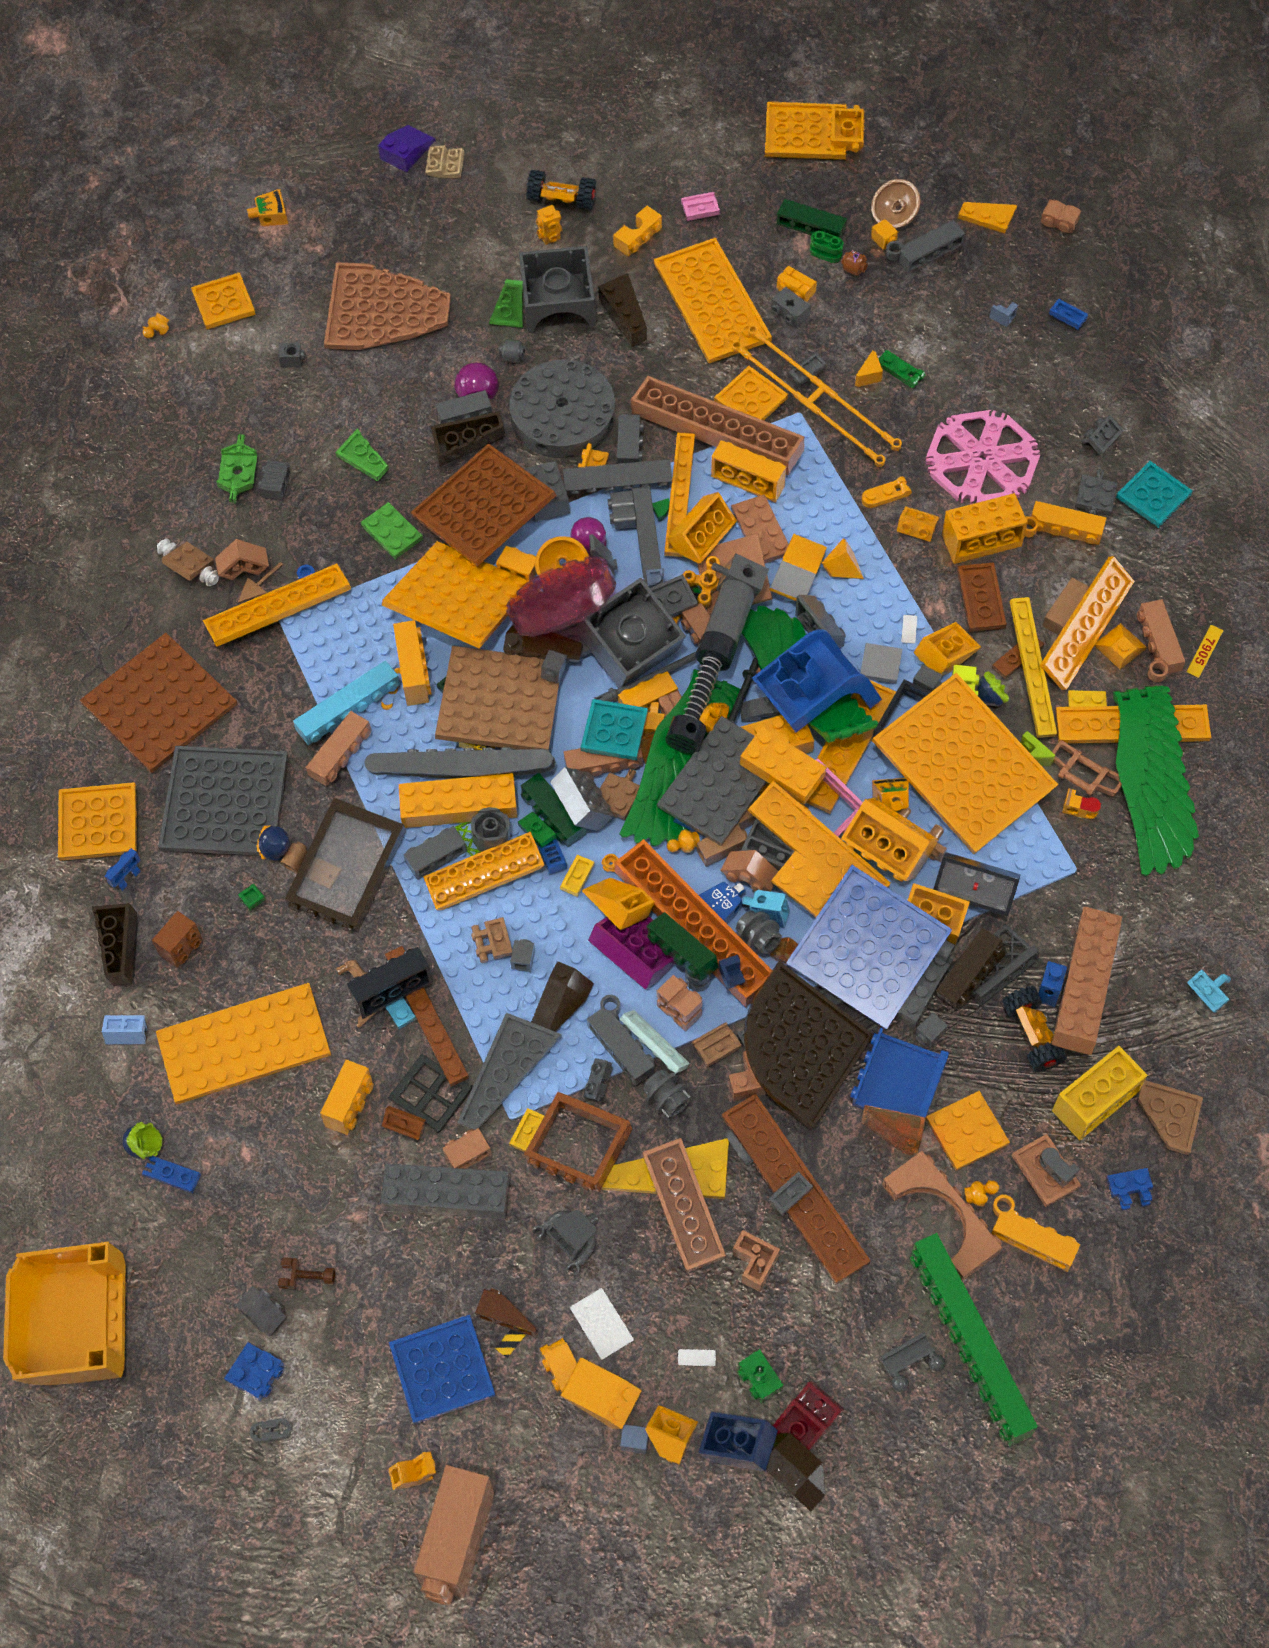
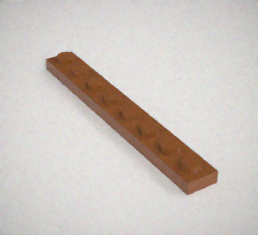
[385,946,469,1087]

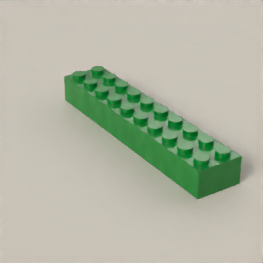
[910,1233,1038,1447]

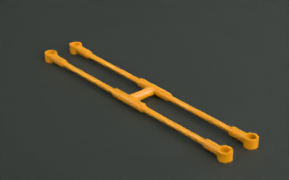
[732,325,902,467]

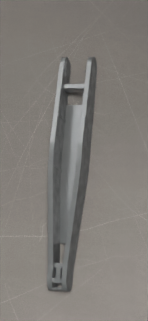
[364,747,556,779]

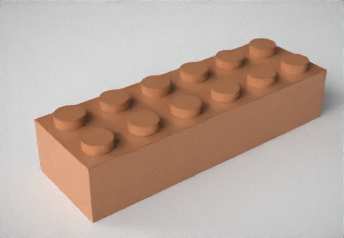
[642,1138,726,1273]

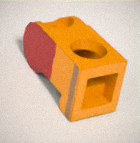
[1062,788,1101,819]

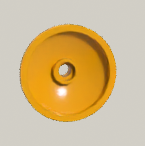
[535,536,590,591]

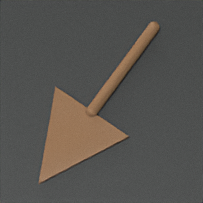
[238,562,282,603]

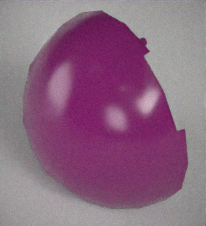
[454,362,499,399]

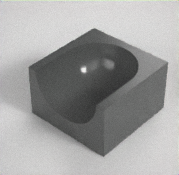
[519,246,596,333]
[576,578,686,688]

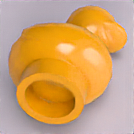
[142,313,169,339]
[667,829,700,853]
[965,1180,999,1207]

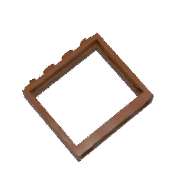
[524,1092,632,1193]

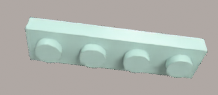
[619,1010,690,1073]

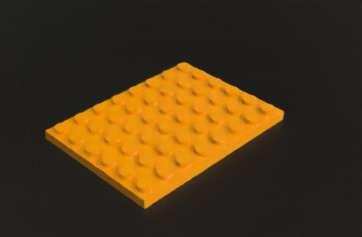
[872,673,1058,854]

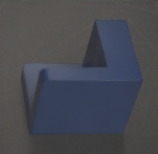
[718,955,745,989]

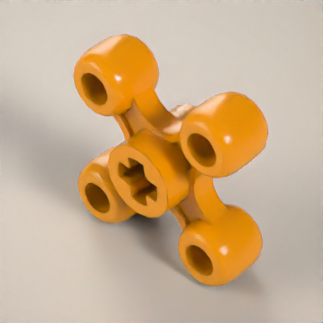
[683,556,720,608]

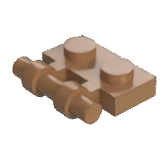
[471,917,512,963]

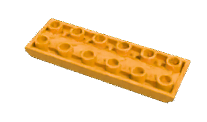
[423,832,544,910]

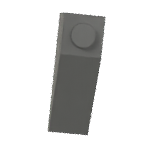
[589,534,617,580]

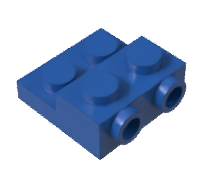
[224,1342,284,1402]

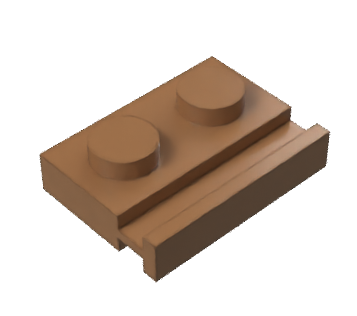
[692,1022,742,1067]

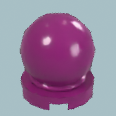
[570,517,607,558]

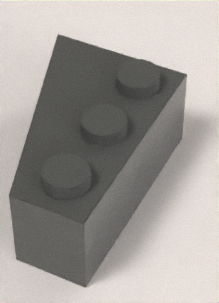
[741,818,795,871]

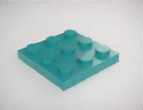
[1116,461,1193,528]
[580,699,648,761]

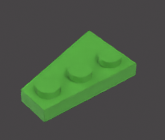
[489,279,524,328]
[335,429,389,481]

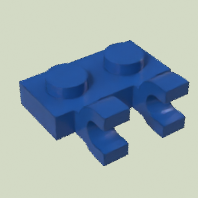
[105,848,141,891]
[1106,1168,1153,1210]

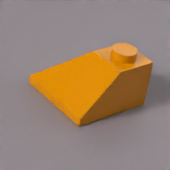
[1094,623,1147,670]
[645,1405,698,1464]

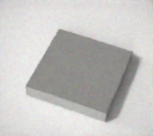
[860,643,902,684]

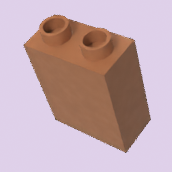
[414,1465,495,1606]

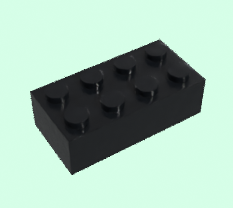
[347,947,433,1019]

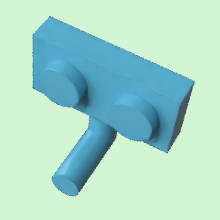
[1187,969,1231,1013]

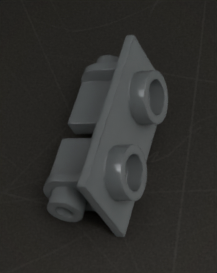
[583,1058,613,1102]

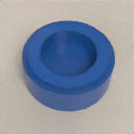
[297,565,315,580]

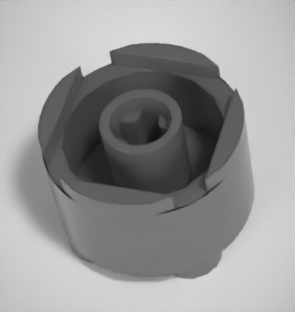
[471,807,510,852]

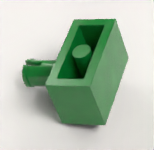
[737,1349,783,1404]

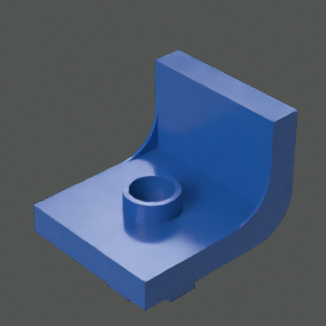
[752,629,882,732]

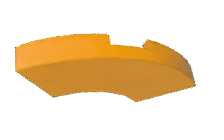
[699,703,729,732]

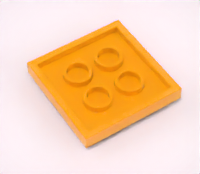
[191,272,256,330]
[714,366,788,421]
[926,1091,1010,1171]

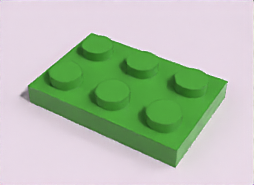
[361,502,423,560]

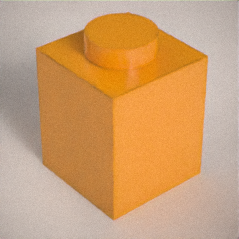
[871,219,898,251]

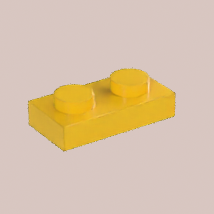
[1067,690,1107,707]
[560,855,595,897]
[509,1108,544,1152]

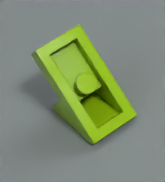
[1020,731,1055,766]

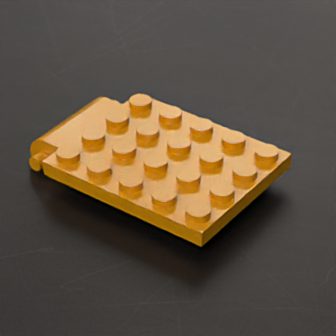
[765,102,865,159]

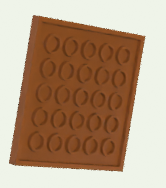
[410,443,556,566]
[80,633,238,774]

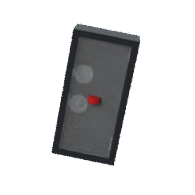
[933,852,1021,916]

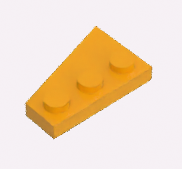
[958,202,1017,233]

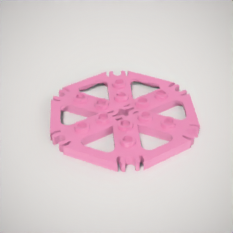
[926,410,1040,504]

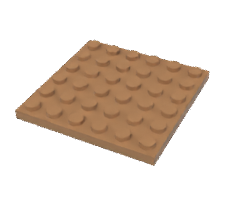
[435,646,560,751]

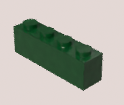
[776,199,847,239]
[520,773,586,847]
[647,912,719,981]

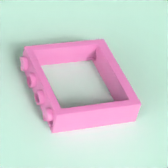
[816,758,863,836]

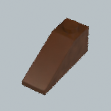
[475,1288,537,1338]

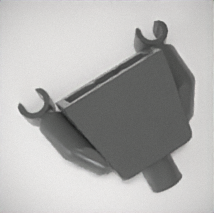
[533,1210,598,1277]

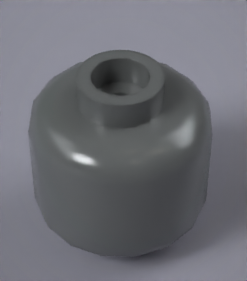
[499,339,525,363]

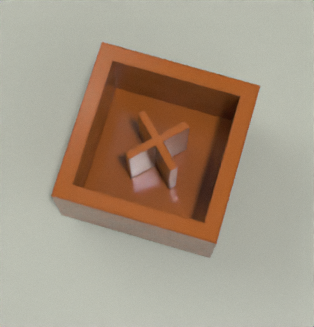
[152,911,202,968]

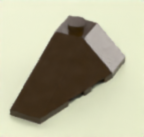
[503,624,583,662]
[531,961,594,1032]

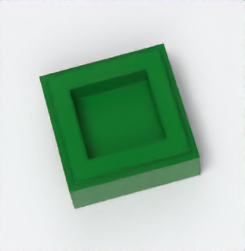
[238,883,266,911]

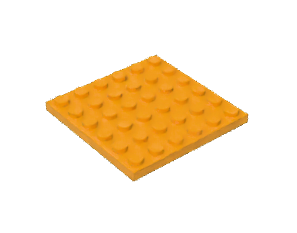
[382,541,533,649]

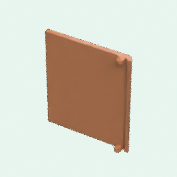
[697,533,772,616]

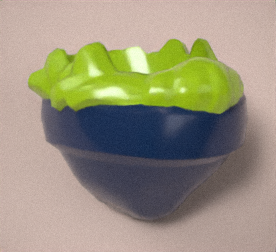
[977,671,1009,707]
[123,1122,163,1159]

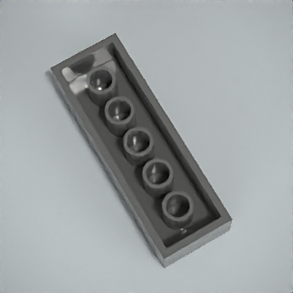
[380,1163,510,1219]

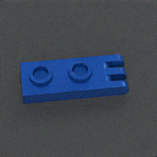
[142,1156,201,1194]

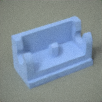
[102,1015,147,1044]

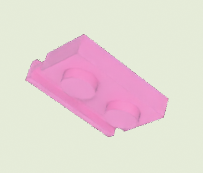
[681,192,720,221]

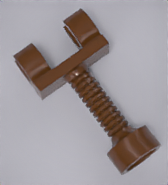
[278,1257,336,1290]

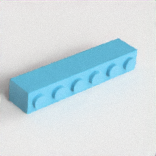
[293,660,400,745]

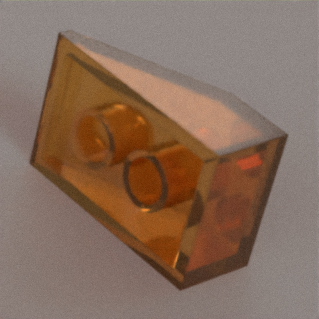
[861,1105,925,1155]

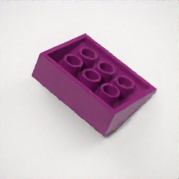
[588,916,676,990]

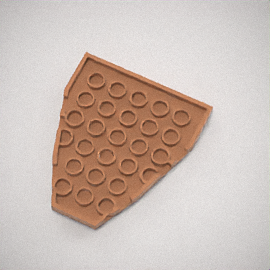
[324,263,451,350]

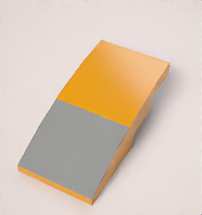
[769,534,827,601]

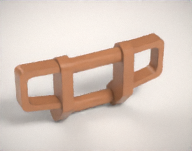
[1052,741,1122,796]

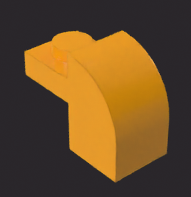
[388,1452,436,1490]

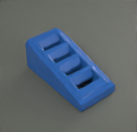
[537,838,567,875]

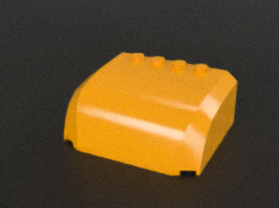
[3,1242,126,1385]

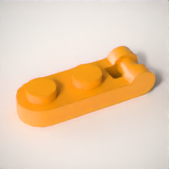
[861,477,912,508]

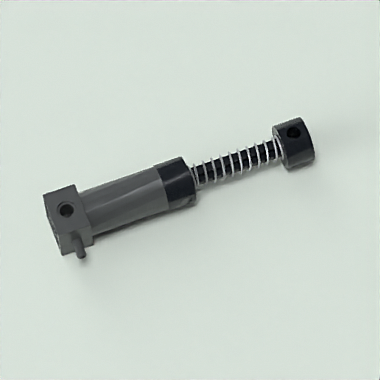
[665,554,769,754]

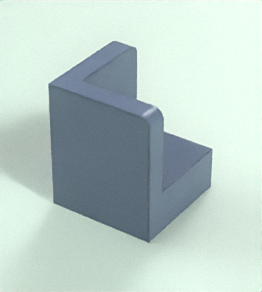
[989,302,1018,327]
[620,1425,649,1454]

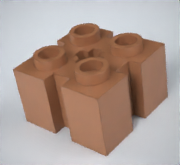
[657,975,702,1032]

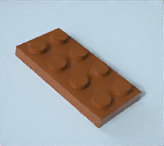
[957,562,1007,632]

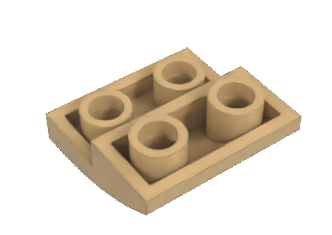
[425,145,465,178]

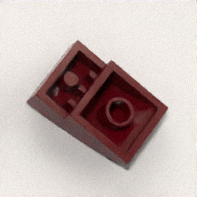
[773,1381,845,1451]

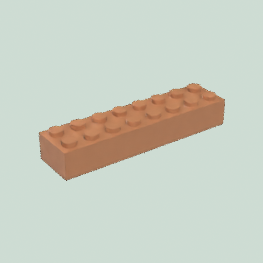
[1051,906,1123,1055]

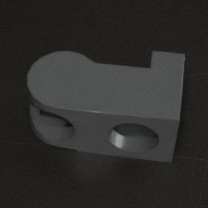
[1039,1147,1080,1188]

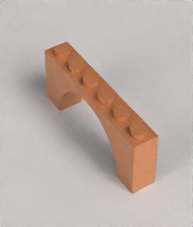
[882,1151,1002,1282]

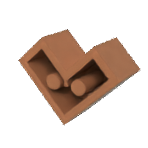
[215,539,269,580]
[720,850,779,892]
[728,1051,767,1102]
[732,1230,780,1292]

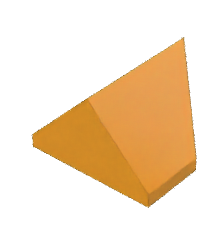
[822,539,864,579]

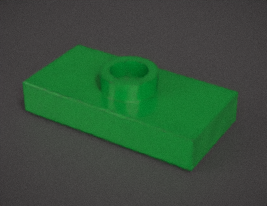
[518,811,557,848]

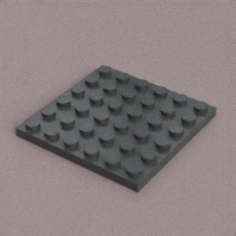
[158,746,288,856]

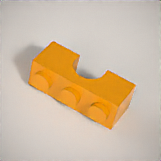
[613,206,662,257]

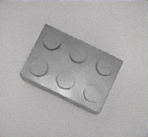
[550,767,614,831]

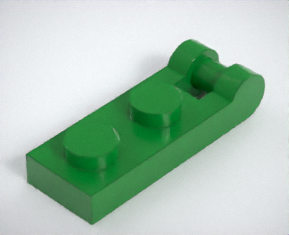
[878,350,925,388]

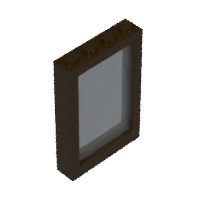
[285,798,406,933]

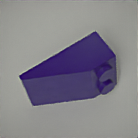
[378,125,435,173]

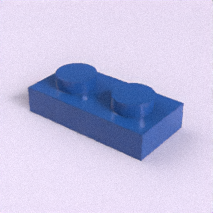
[1049,299,1088,330]

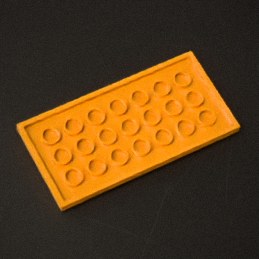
[654,238,772,364]
[156,983,331,1105]

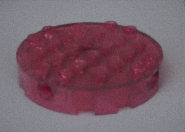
[506,556,616,637]

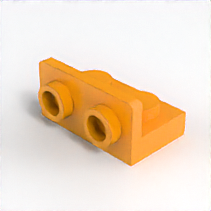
[578,443,609,467]
[897,506,939,542]

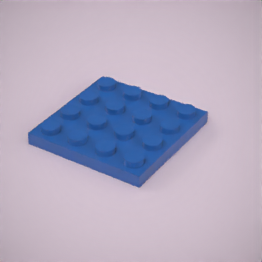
[389,1314,496,1425]

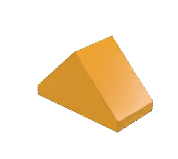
[855,350,883,387]

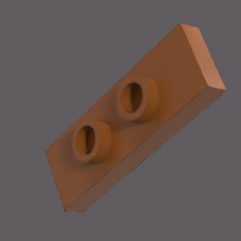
[992,639,1044,679]

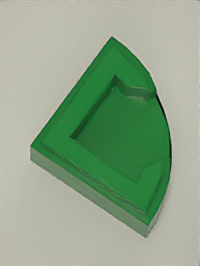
[652,498,670,521]

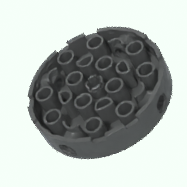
[509,360,615,458]

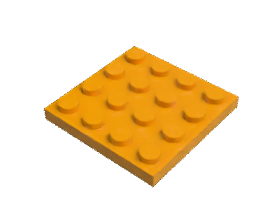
[58,782,137,861]

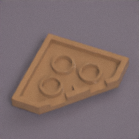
[1137,1080,1203,1155]

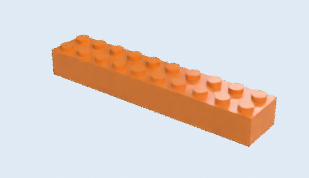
[614,839,772,1007]

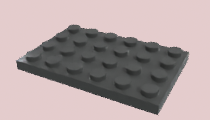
[657,716,767,846]

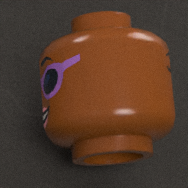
[841,250,868,276]

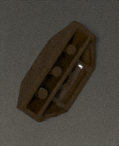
[766,1433,825,1512]

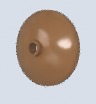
[871,179,921,229]

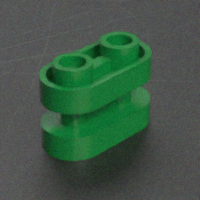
[810,231,843,263]

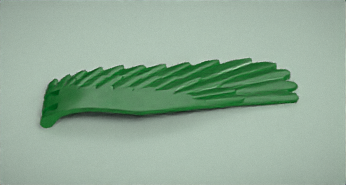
[742,606,878,743]
[619,669,740,847]
[1113,685,1199,876]

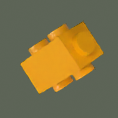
[536,205,562,245]

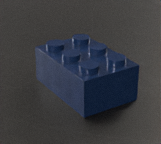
[698,1412,778,1472]

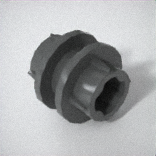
[735,911,782,955]
[643,1070,690,1118]

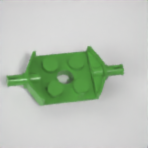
[216,434,257,503]

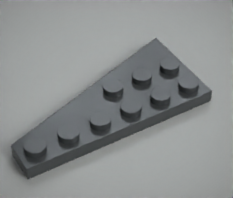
[457,1012,562,1130]

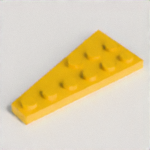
[602,1138,729,1199]

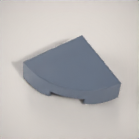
[646,568,664,588]

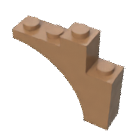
[697,806,756,867]

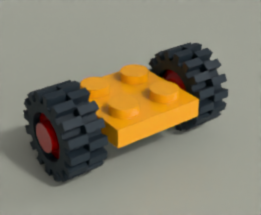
[526,169,596,210]
[1002,986,1067,1072]

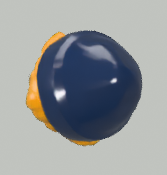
[256,825,290,861]

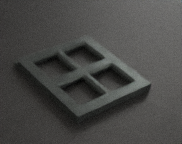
[388,1054,473,1133]

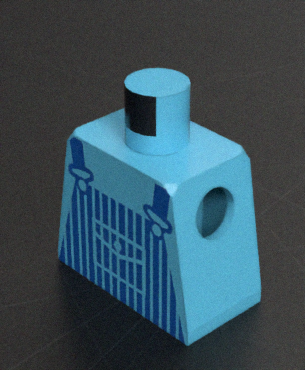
[742,890,790,928]

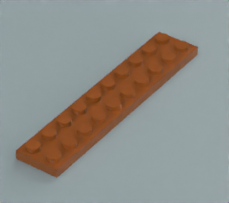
[721,1093,871,1285]

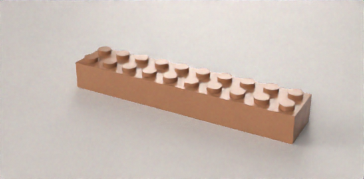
[631,376,804,475]

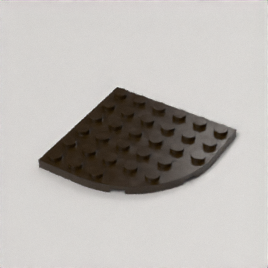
[744,961,874,1129]

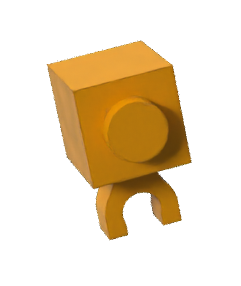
[642,702,665,738]

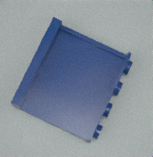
[850,1028,949,1131]

